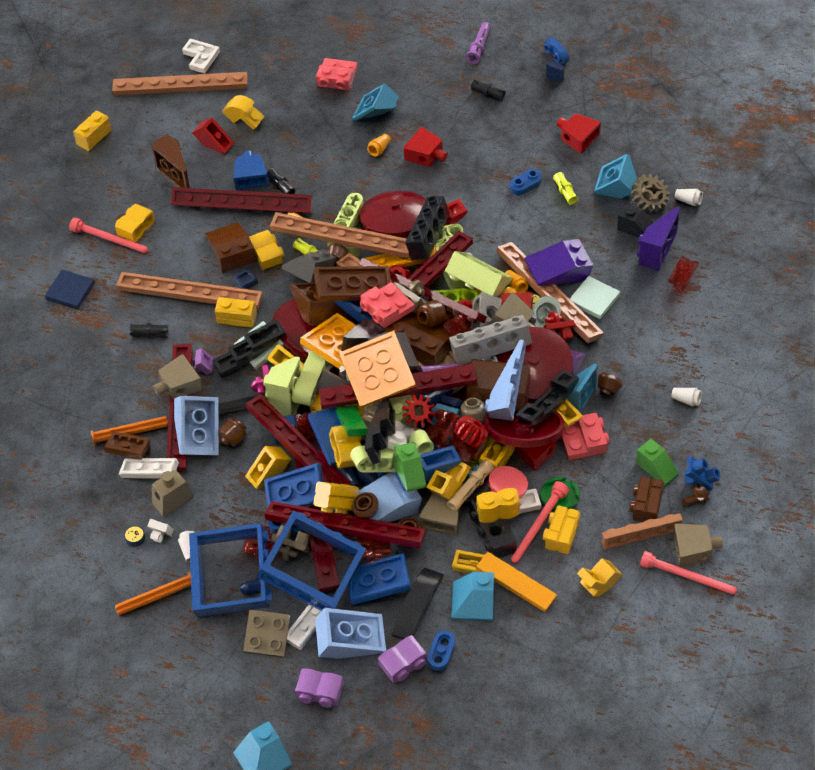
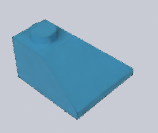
[352,83,399,121]
[594,154,637,199]
[567,363,598,412]
[451,572,494,621]
[233,721,293,770]

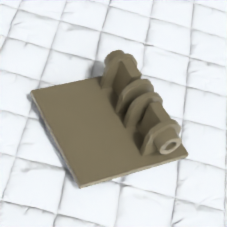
[243,609,291,657]

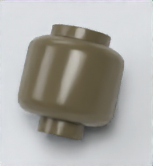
[460,398,486,424]

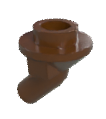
[682,485,710,506]

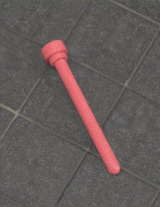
[69,217,148,253]
[511,481,569,563]
[640,551,737,595]

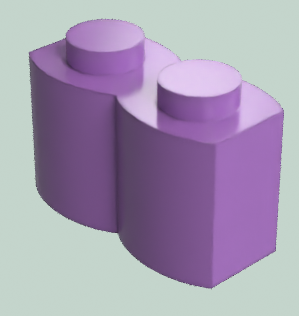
[378,635,427,683]
[295,669,344,708]

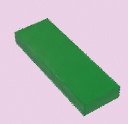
[336,406,367,437]

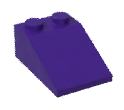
[637,207,680,271]
[524,239,593,286]

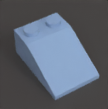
[174,396,219,456]
[357,472,422,522]
[315,608,386,659]

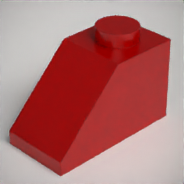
[192,117,235,154]

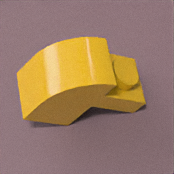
[222,95,264,130]
[427,462,471,500]
[577,558,623,597]

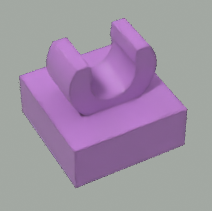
[192,348,213,375]

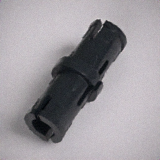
[471,79,506,101]
[267,168,296,194]
[129,323,169,338]

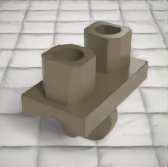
[395,280,427,314]
[271,525,311,561]

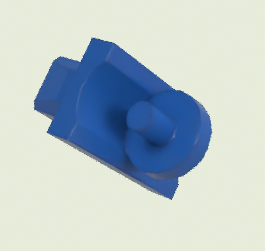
[684,456,720,491]

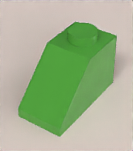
[636,439,679,487]
[392,442,426,492]

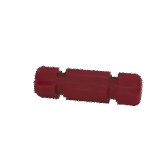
[283,338,309,364]

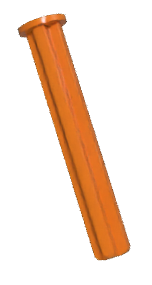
[91,416,168,446]
[115,572,191,615]

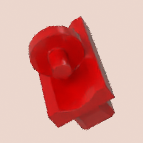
[543,311,575,341]

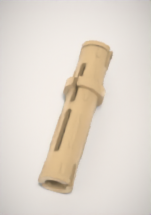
[447,460,494,511]

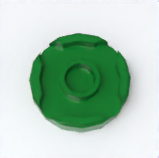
[540,477,580,513]

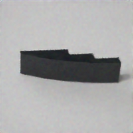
[212,319,286,378]
[365,397,395,465]

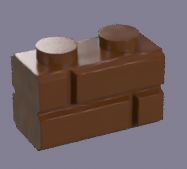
[630,477,664,522]

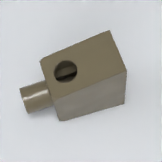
[489,292,536,327]
[153,354,202,399]
[152,470,194,517]
[419,493,461,536]
[673,524,723,567]

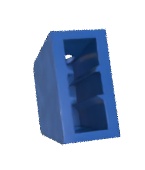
[233,151,269,190]

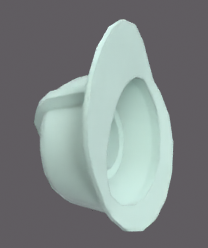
[532,296,561,333]

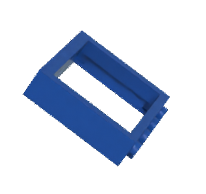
[257,510,366,611]
[189,523,273,617]

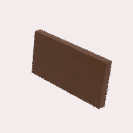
[313,266,391,301]

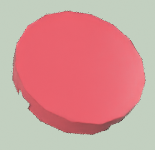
[488,466,528,499]

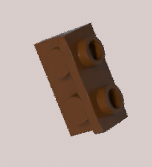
[104,431,151,460]

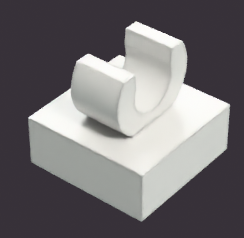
[148,519,174,543]

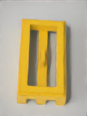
[452,549,484,574]

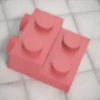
[316,58,358,90]
[360,282,415,328]
[561,413,610,460]

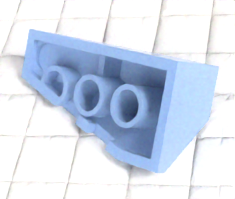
[485,340,526,421]

